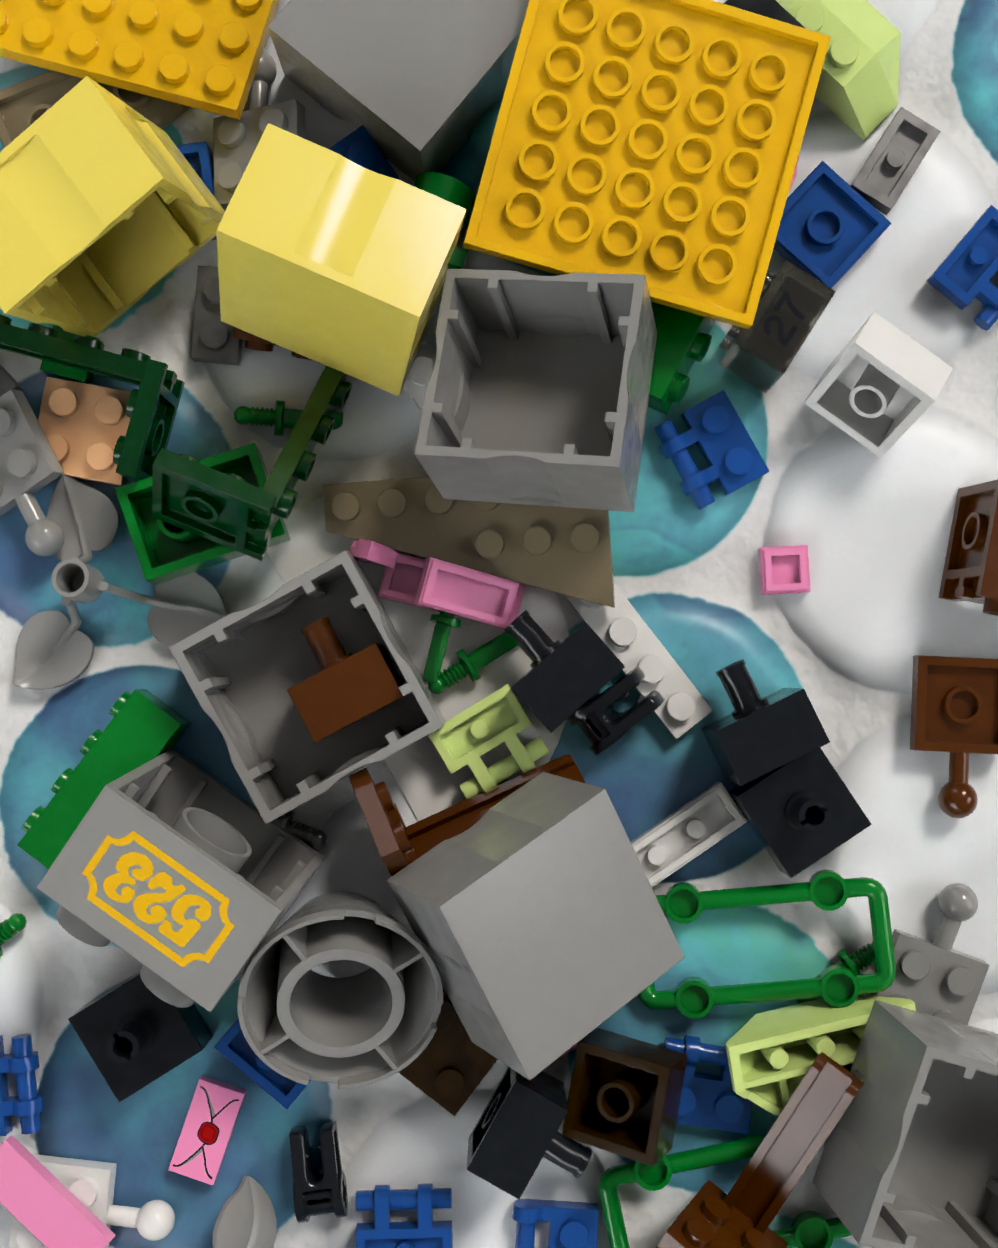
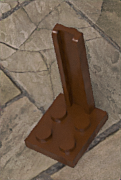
[938,479,998,616]
[348,754,585,876]
[657,1052,864,1248]

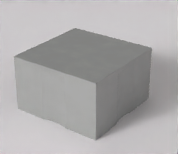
[268,0,529,181]
[414,269,657,512]
[169,550,446,824]
[386,772,685,1080]
[812,1000,998,1248]

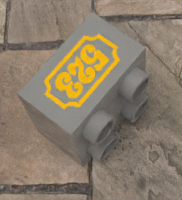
[36,749,325,1012]

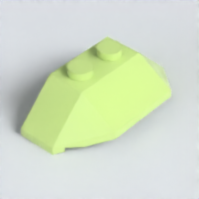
[775,0,901,141]
[725,994,916,1116]

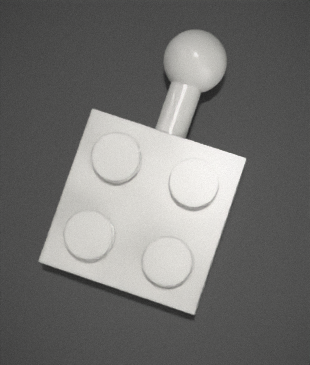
[9,1154,175,1248]

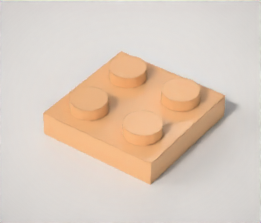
[38,376,131,486]

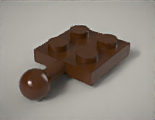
[910,655,998,818]

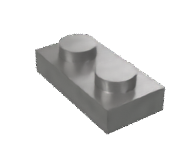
[851,107,941,215]
[190,266,242,365]

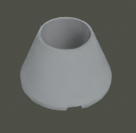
[237,891,443,1089]

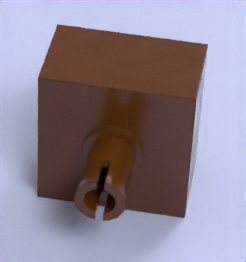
[287,616,408,743]

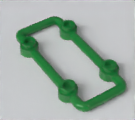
[638,869,896,1019]
[599,1134,851,1248]

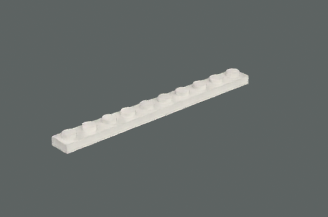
[403,340,713,739]

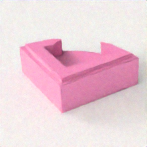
[349,539,397,568]

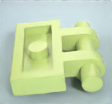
[428,684,549,799]

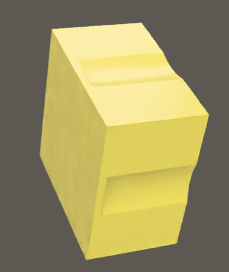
[0,76,225,337]
[216,123,467,396]

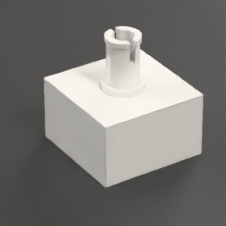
[804,312,953,458]

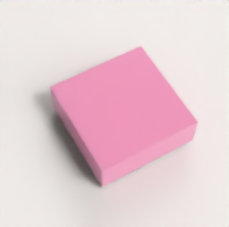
[758,545,810,595]

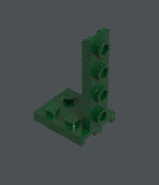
[0,314,185,482]
[152,366,352,561]

